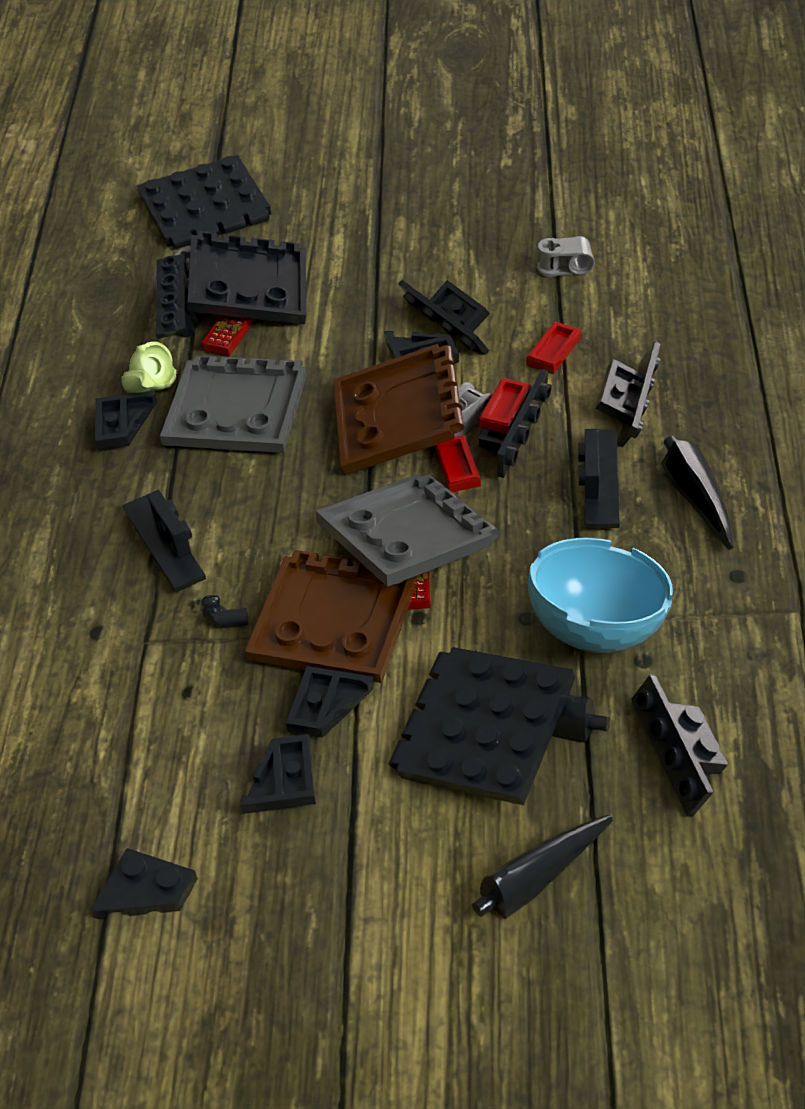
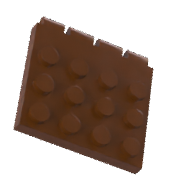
[334,344,464,474]
[244,550,417,683]

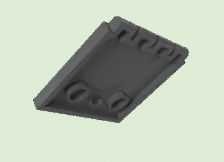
[160,355,307,453]
[316,474,499,587]

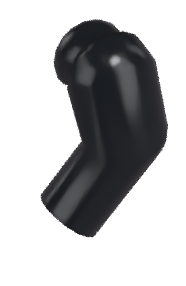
[201,595,249,628]

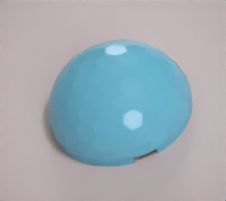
[528,538,673,653]

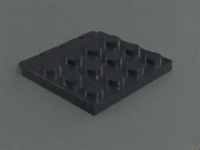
[137,155,271,249]
[187,231,307,324]
[388,647,576,806]

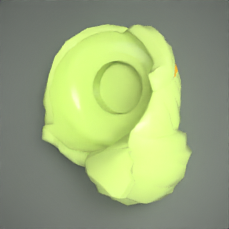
[121,342,177,394]

